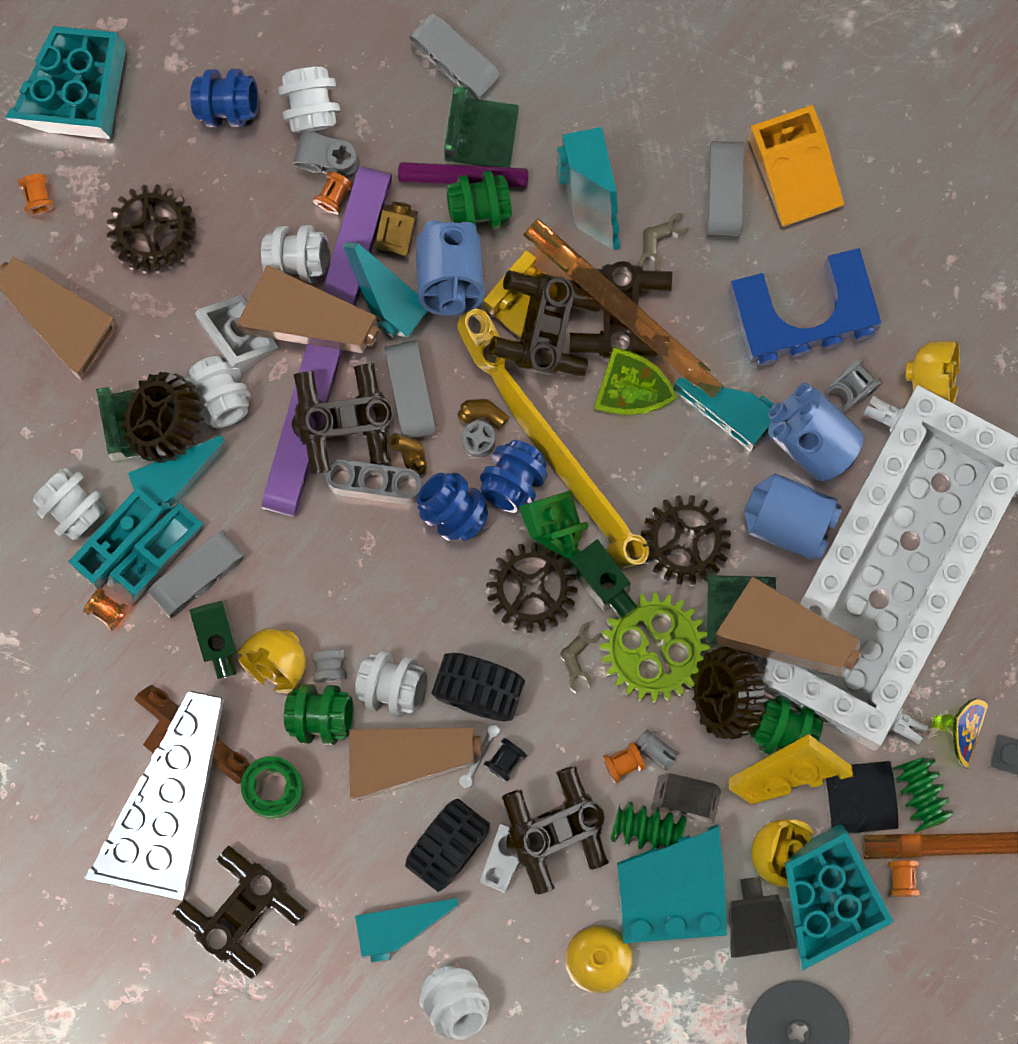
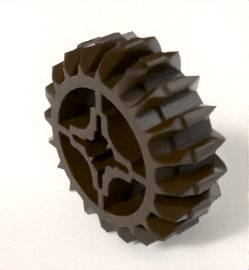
[107,184,196,274]
[120,372,205,463]
[640,495,731,586]
[486,542,578,634]
[691,647,769,739]

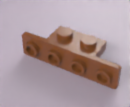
[134,685,250,784]

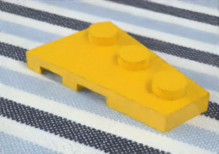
[729,734,853,805]

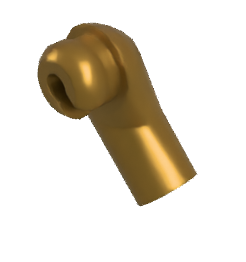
[457,399,509,429]
[388,433,427,475]

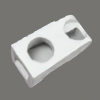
[480,823,528,893]

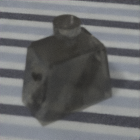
[651,773,722,824]
[728,877,796,959]

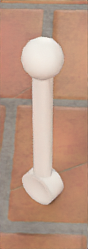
[459,724,500,788]

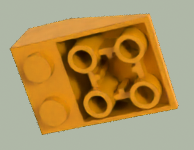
[748,104,845,227]

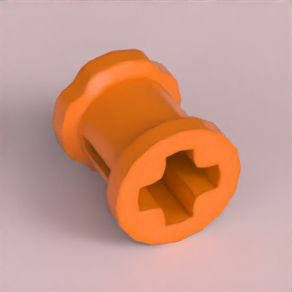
[313,171,353,215]
[18,173,54,216]
[602,742,646,784]
[889,860,920,897]

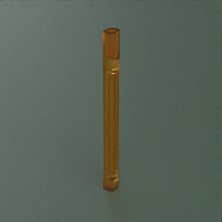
[523,218,725,398]
[862,832,1018,859]

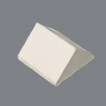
[195,294,279,374]

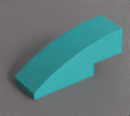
[107,502,203,606]

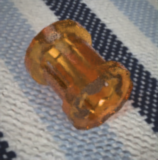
[83,588,128,631]

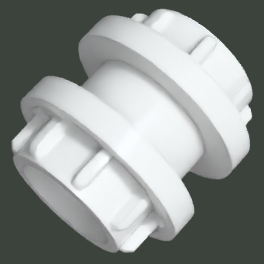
[278,66,340,133]
[261,225,329,284]
[186,356,251,428]
[33,468,105,540]
[355,651,427,717]
[420,966,489,1040]

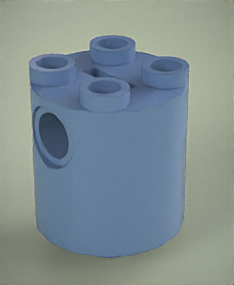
[415,220,485,316]
[767,383,864,481]
[744,473,842,560]

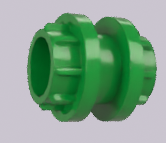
[446,171,512,230]
[284,684,354,745]
[750,695,823,754]
[241,756,303,819]

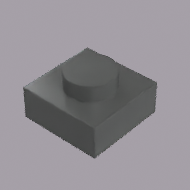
[988,734,1018,776]

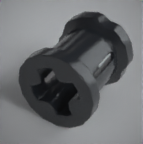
[483,738,527,783]

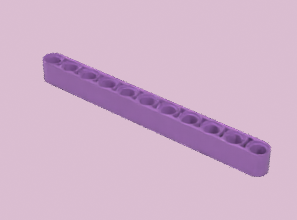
[262,166,392,517]

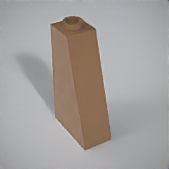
[0,256,118,380]
[237,265,380,353]
[716,577,862,677]
[349,727,481,801]

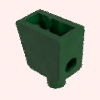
[570,539,638,620]
[189,600,238,679]

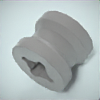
[462,421,495,458]
[311,650,347,682]

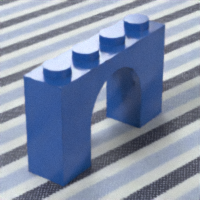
[729,248,882,366]

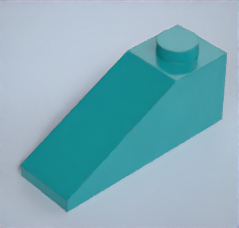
[343,242,427,337]
[673,377,774,451]
[128,435,227,516]
[68,487,163,589]
[355,898,459,963]

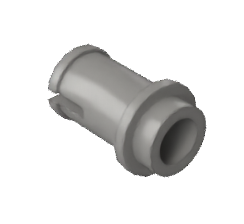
[635,729,679,771]

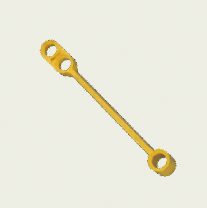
[457,308,649,570]

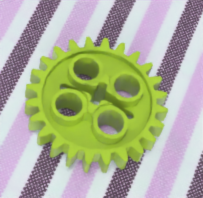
[600,592,710,703]

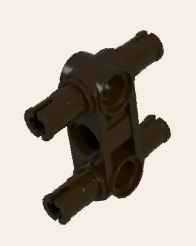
[569,261,672,359]
[488,270,603,377]
[292,363,393,475]
[501,766,609,895]
[172,846,308,980]

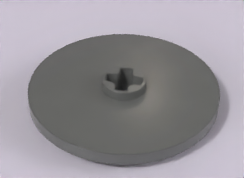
[746,981,850,1044]

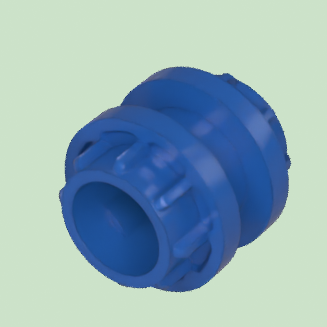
[190,69,259,127]
[480,440,548,513]
[417,473,488,541]

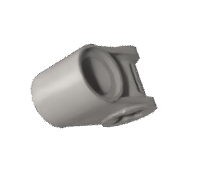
[293,131,359,178]
[823,358,883,414]

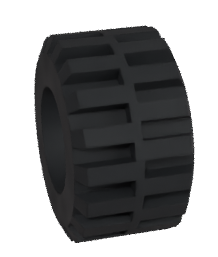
[431,653,525,722]
[405,798,491,892]

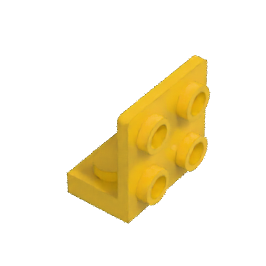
[483,250,557,339]

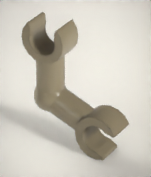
[638,213,689,271]
[560,622,601,694]

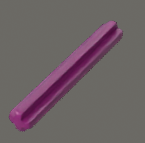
[398,162,529,188]

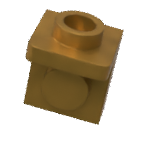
[374,202,418,256]

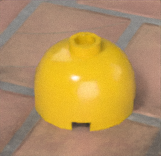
[906,340,960,404]
[237,628,306,694]
[751,819,814,888]
[565,925,633,994]

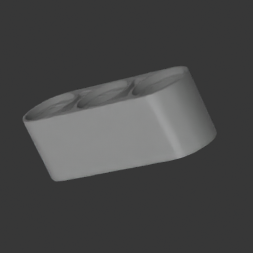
[409,13,501,100]
[707,141,744,236]
[384,340,436,438]
[325,460,422,504]
[148,530,245,618]

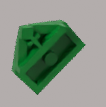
[519,490,589,559]

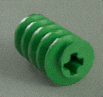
[892,757,954,833]
[611,801,686,849]

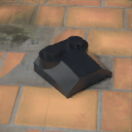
[823,761,899,835]

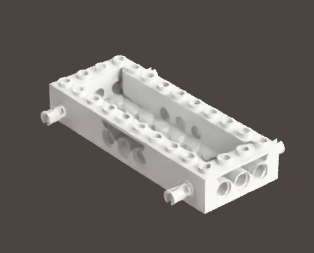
[751,385,1018,751]

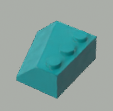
[5,26,126,139]
[556,127,621,250]
[617,824,727,943]
[785,824,894,971]

